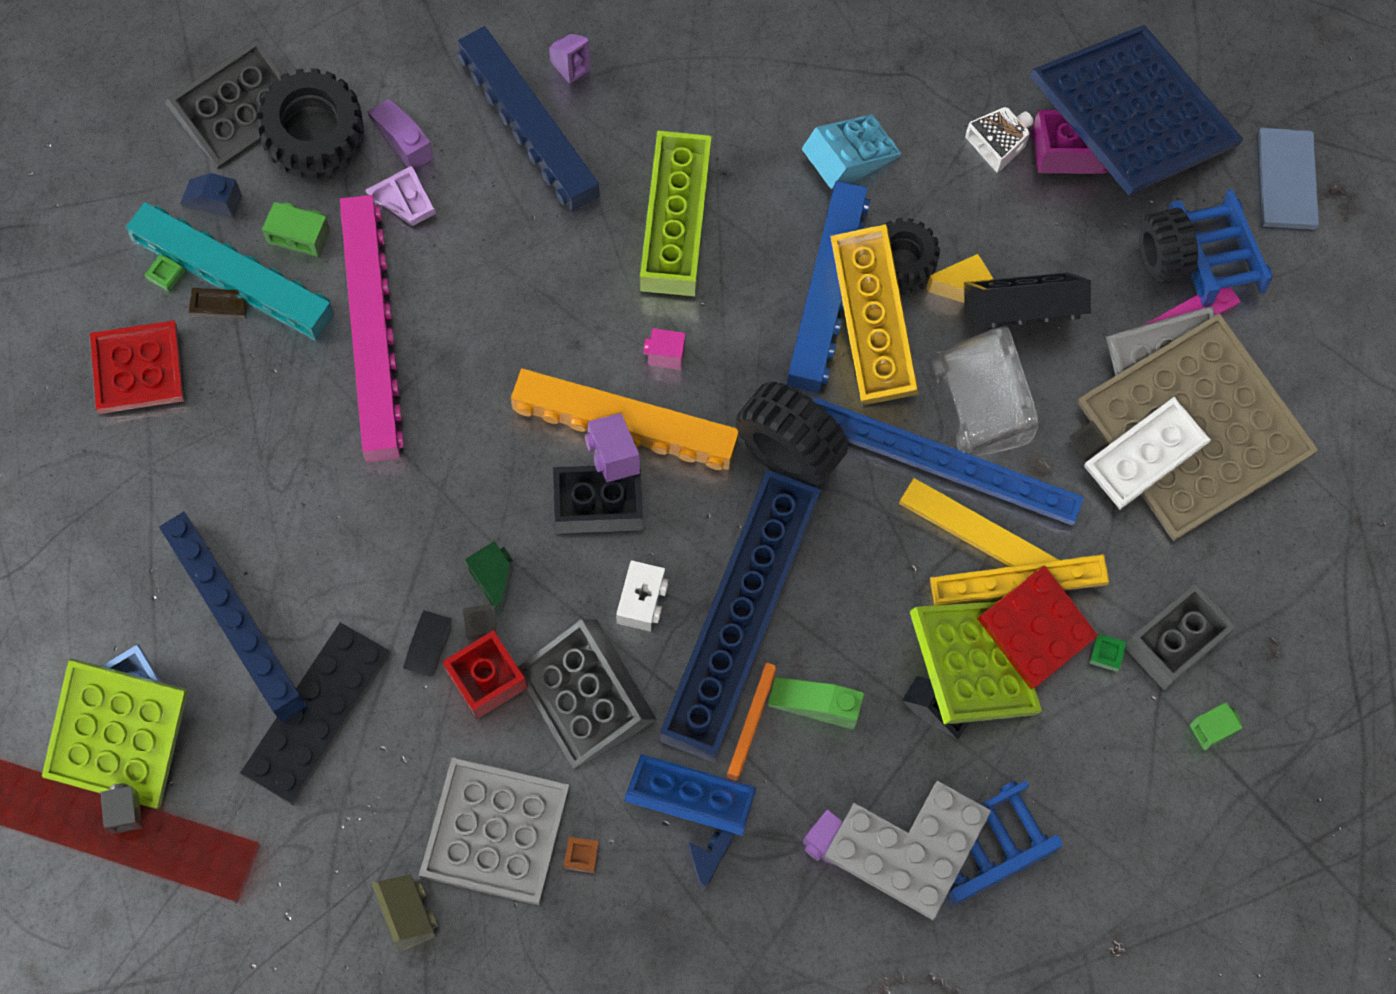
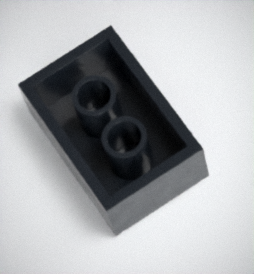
[553,466,643,534]

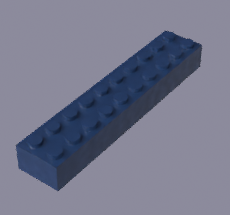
[660,470,821,763]

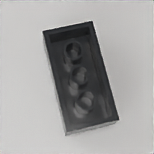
[964,272,1091,328]

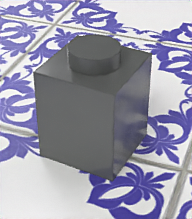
[100,784,143,834]

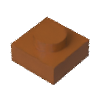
[564,837,599,873]

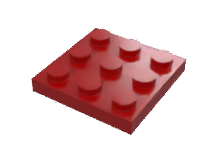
[90,320,184,414]
[977,565,1098,689]

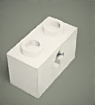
[616,561,669,632]

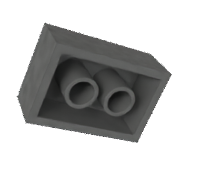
[1125,583,1236,691]

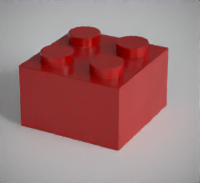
[442,630,527,720]

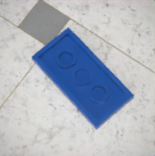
[624,754,757,836]

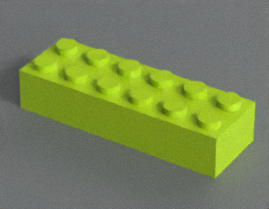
[640,131,712,297]

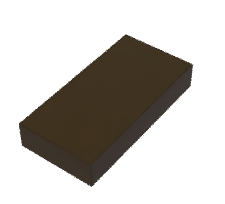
[188,288,247,319]

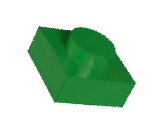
[1089,633,1126,672]

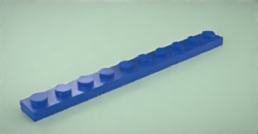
[814,397,1084,526]

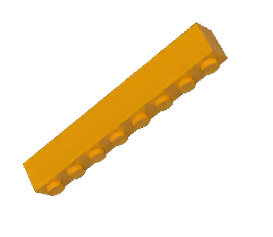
[511,368,739,470]

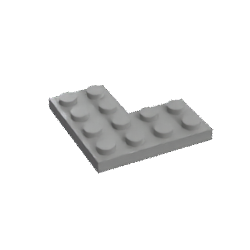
[824,781,991,920]

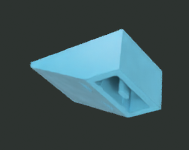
[802,114,902,189]

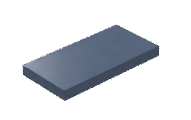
[1258,128,1319,230]

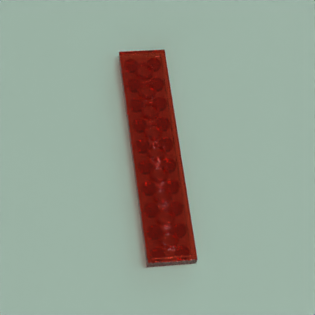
[0,759,260,903]

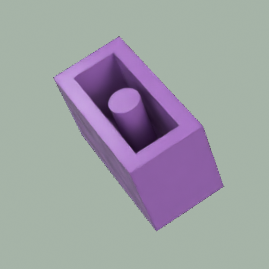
[585,413,640,482]

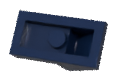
[687,830,735,891]

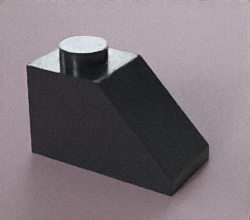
[902,676,969,740]

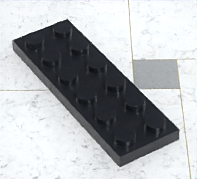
[240,622,391,805]

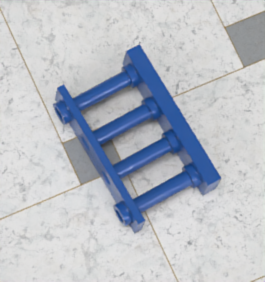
[1169,189,1273,307]
[947,781,1063,906]

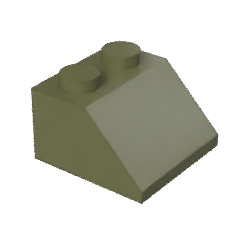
[372,875,438,952]

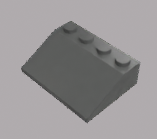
[165,39,304,167]
[518,619,656,769]

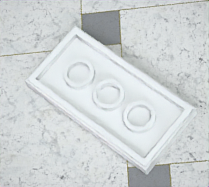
[1084,397,1211,510]

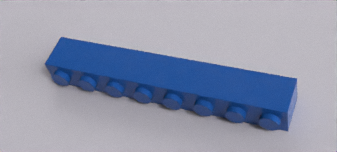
[787,181,871,393]

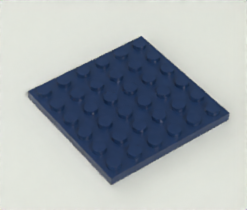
[1029,25,1243,196]

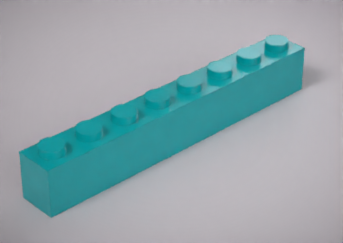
[125,202,334,341]

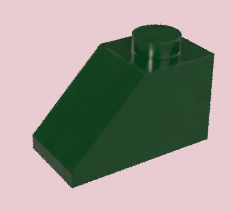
[464,541,513,615]

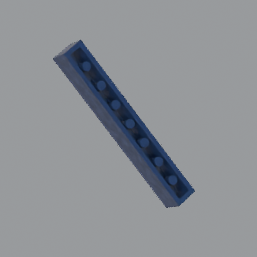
[457,26,600,212]
[159,511,307,722]

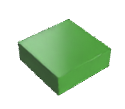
[144,254,185,292]

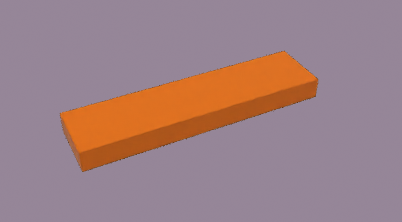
[727,662,777,782]

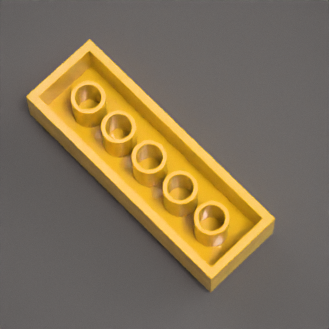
[830,224,919,405]

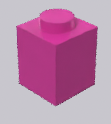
[643,328,686,370]

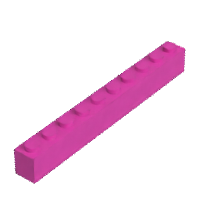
[340,195,404,462]

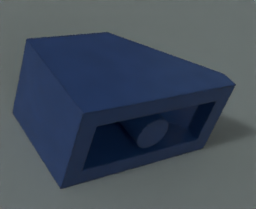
[180,173,242,219]

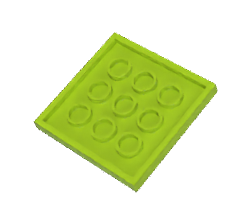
[909,602,1042,725]
[42,658,188,809]

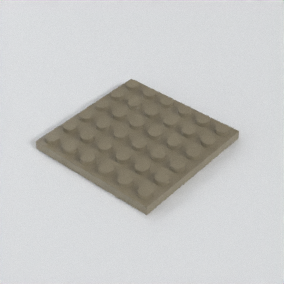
[1077,313,1319,542]

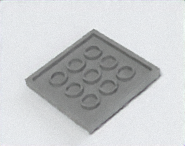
[419,758,570,906]

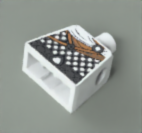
[965,107,1034,173]

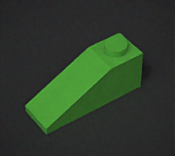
[768,677,864,730]

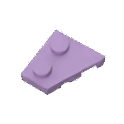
[365,166,436,226]

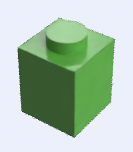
[1189,702,1243,751]

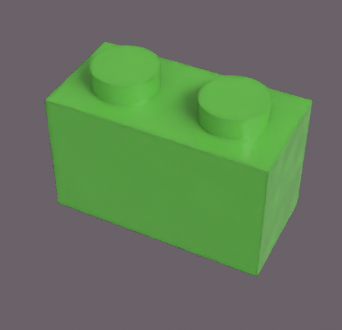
[262,202,330,257]

